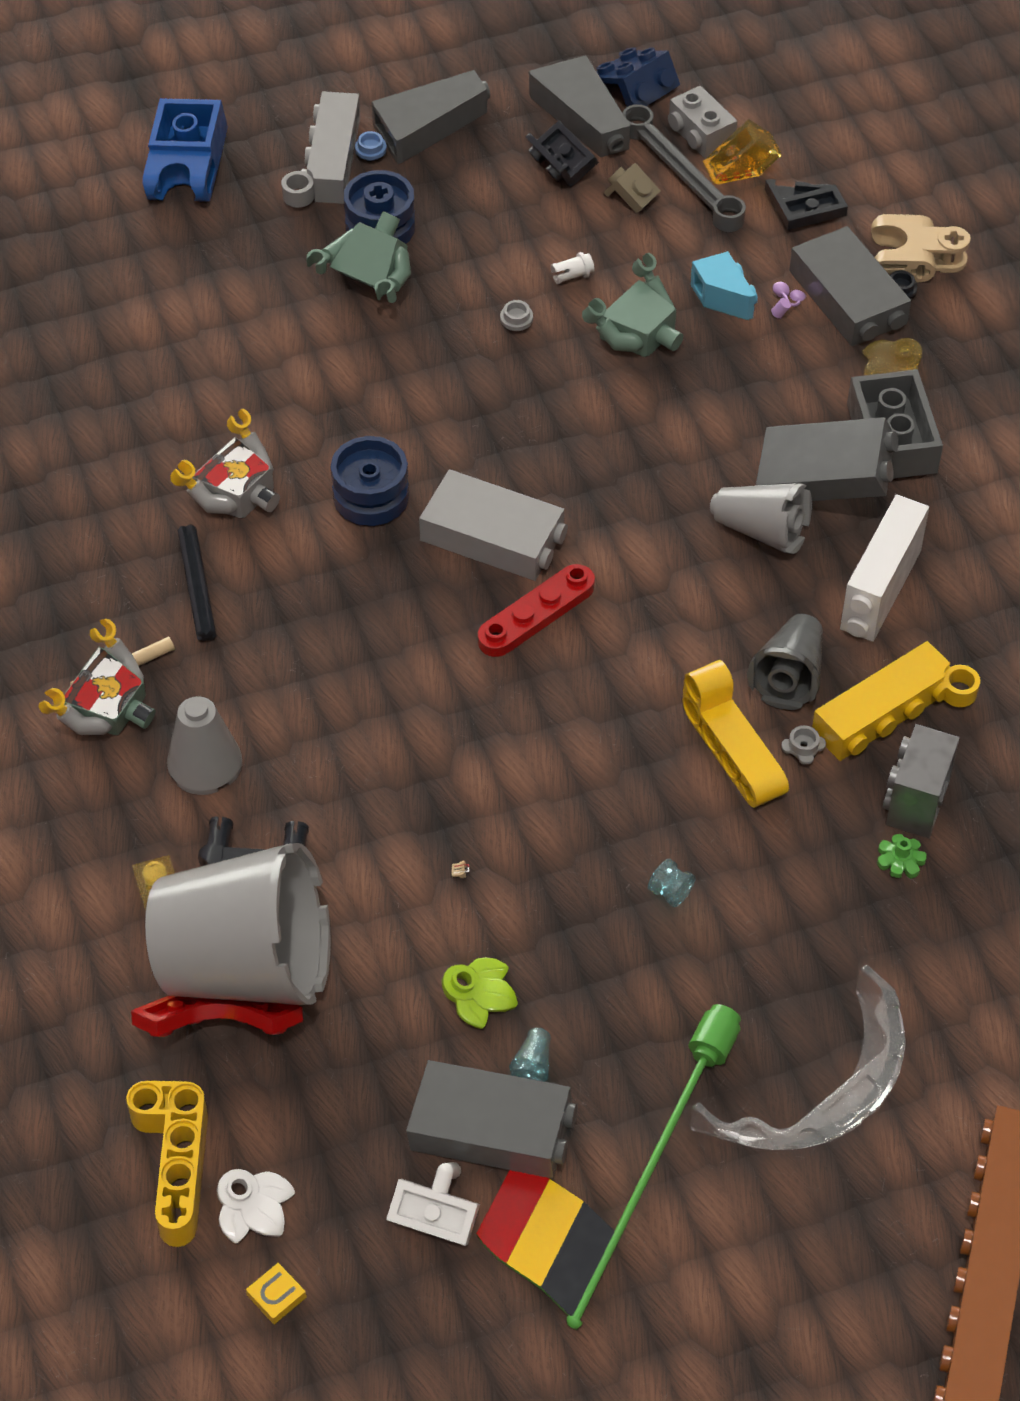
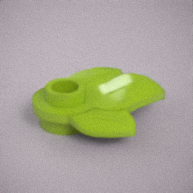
[442,957,518,1029]

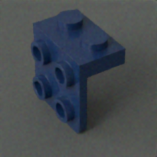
[596,47,681,107]

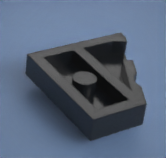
[765,179,848,230]

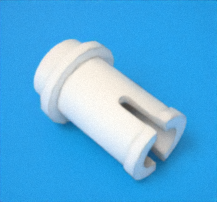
[551,252,595,284]

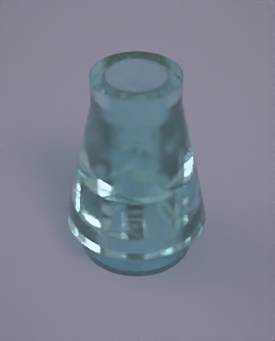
[509,1028,551,1082]

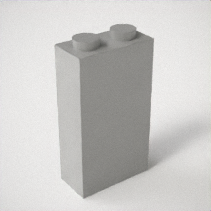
[419,469,568,581]

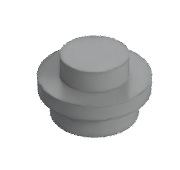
[500,300,533,331]

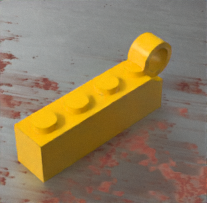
[812,641,980,761]

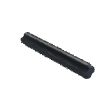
[177,524,216,642]

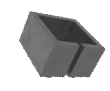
[882,724,960,839]

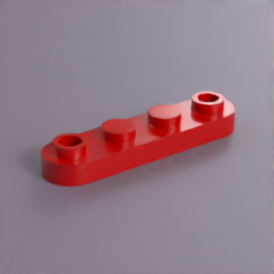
[478,564,595,657]

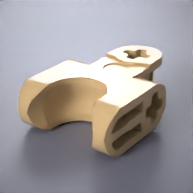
[871,214,971,282]

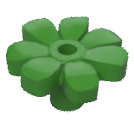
[877,834,926,878]

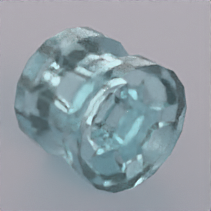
[648,858,696,908]

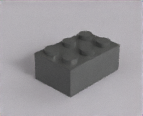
[847,369,943,478]

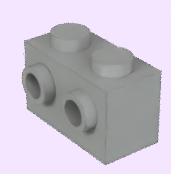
[668,85,737,159]

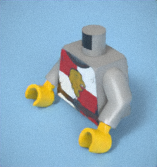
[170,409,280,518]

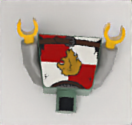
[39,619,156,735]

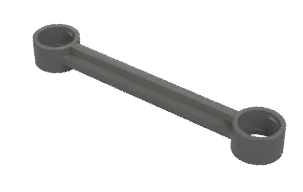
[623,104,746,232]

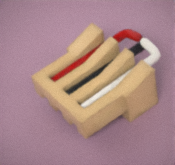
[452,861,469,878]

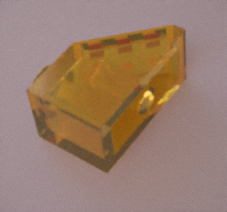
[703,119,782,184]

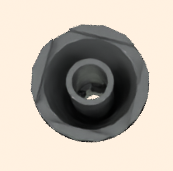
[747,614,823,710]

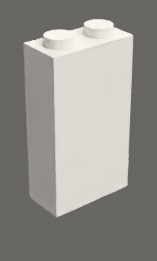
[840,494,930,642]

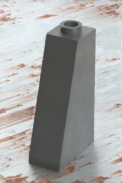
[529,55,630,157]
[372,70,490,164]

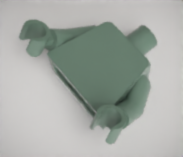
[306,212,411,303]
[582,253,684,357]

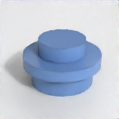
[355,131,386,160]

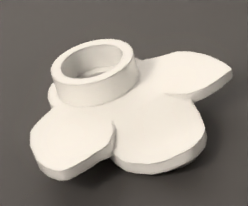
[217,1169,295,1244]

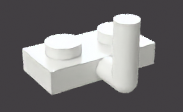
[386,1162,480,1246]

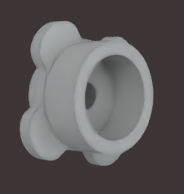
[781,725,826,764]

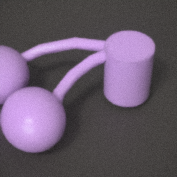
[771,282,806,318]

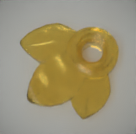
[863,338,923,376]

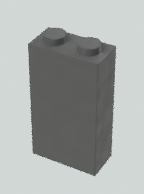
[789,226,911,347]
[756,417,898,501]
[406,1060,578,1179]

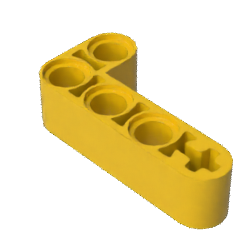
[682,660,789,808]
[126,1081,208,1247]

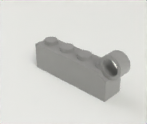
[281,91,361,207]

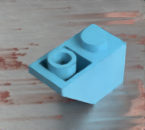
[690,251,758,320]

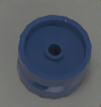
[344,170,415,244]
[330,436,409,526]

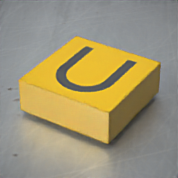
[246,1263,307,1324]

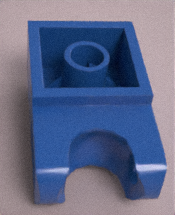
[142,98,228,201]

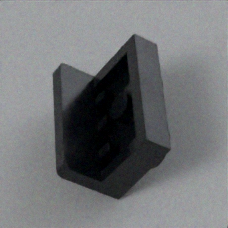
[525,121,599,188]

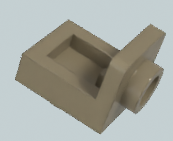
[603,163,661,214]

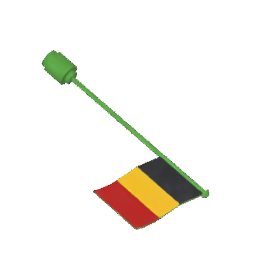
[476,1004,741,1329]

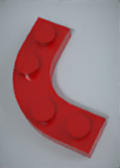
[131,996,303,1037]

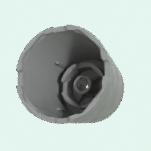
[145,843,331,1005]

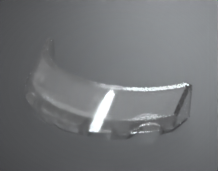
[690,965,906,1150]

